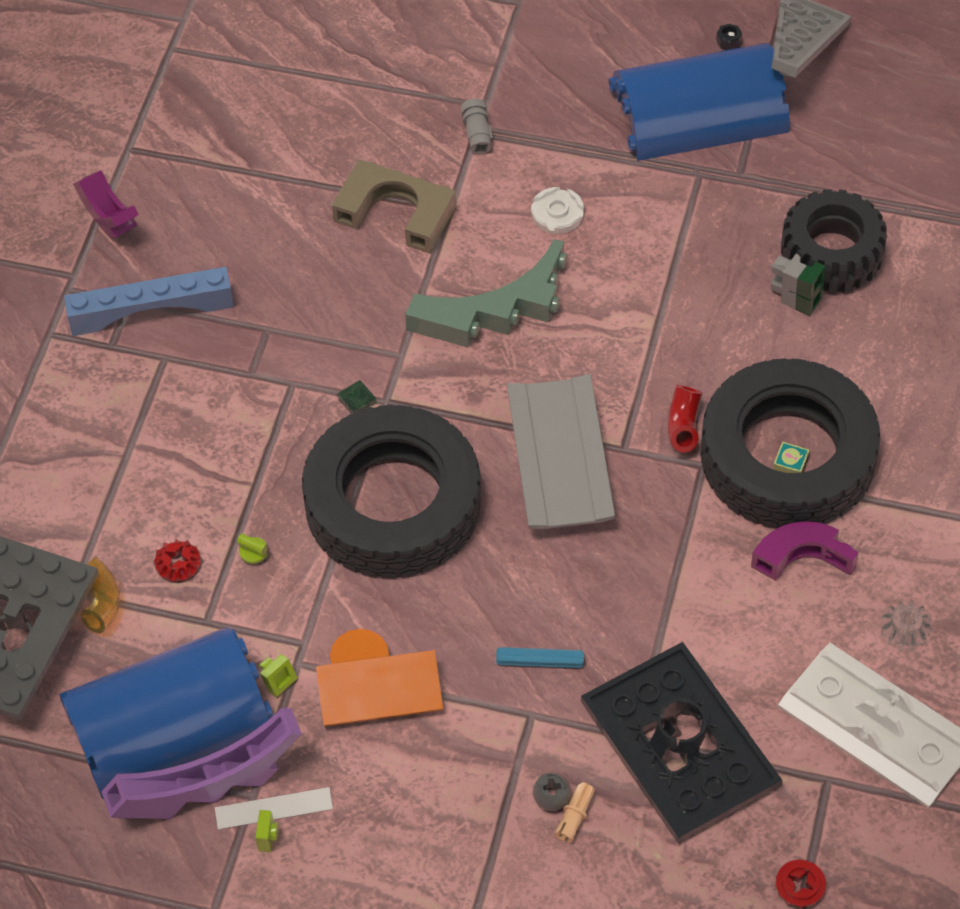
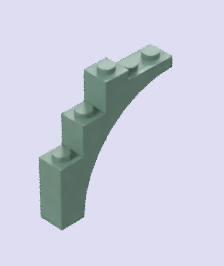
[405,239,568,347]

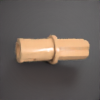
[554,782,595,843]

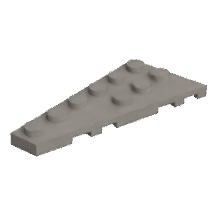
[771,0,852,77]

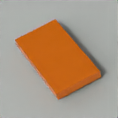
[316,650,443,727]

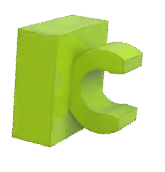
[259,654,298,698]

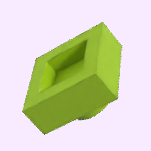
[255,810,279,852]

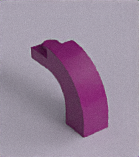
[73,170,139,238]
[751,522,859,581]

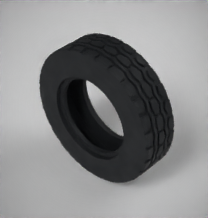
[700,358,880,528]
[302,405,481,578]

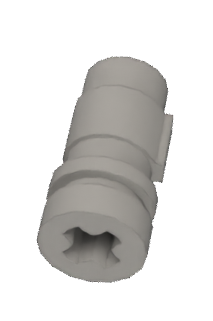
[461,98,493,155]

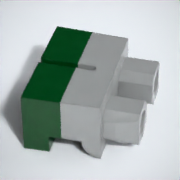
[771,254,825,317]

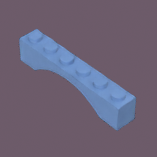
[64,267,234,336]

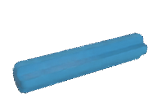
[496,647,584,668]

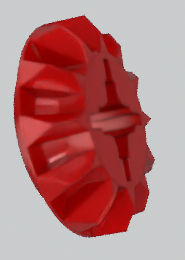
[154,539,201,581]
[775,859,826,909]

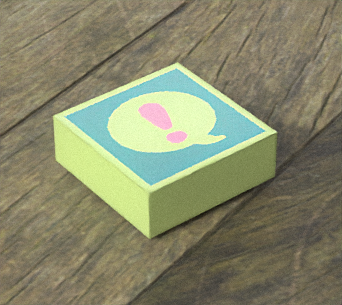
[773,442,809,473]

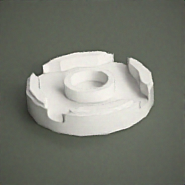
[531,187,584,234]

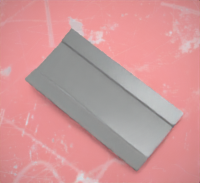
[507,374,615,529]

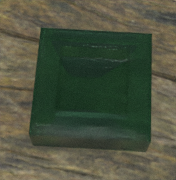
[337,380,376,414]

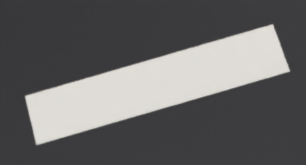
[215,787,333,829]

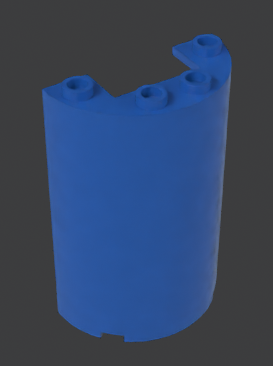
[608,43,790,161]
[59,627,273,799]

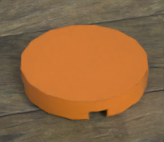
[330,629,389,664]

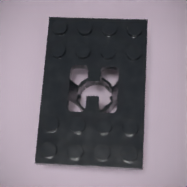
[581,642,782,843]

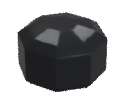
[716,24,742,49]

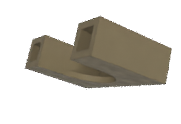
[332,159,456,254]

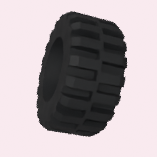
[781,189,887,294]

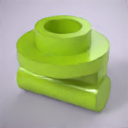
[237,533,268,564]

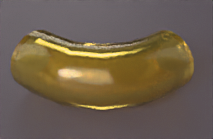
[81,556,120,633]

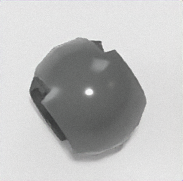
[532,772,572,812]

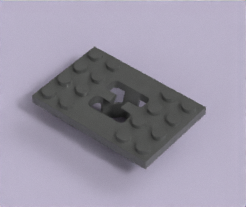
[0,536,99,721]

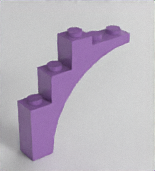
[101,708,302,819]

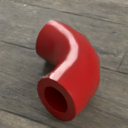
[667,384,703,453]

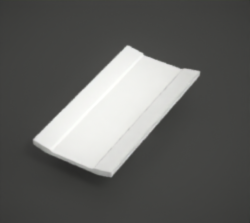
[778,643,960,809]

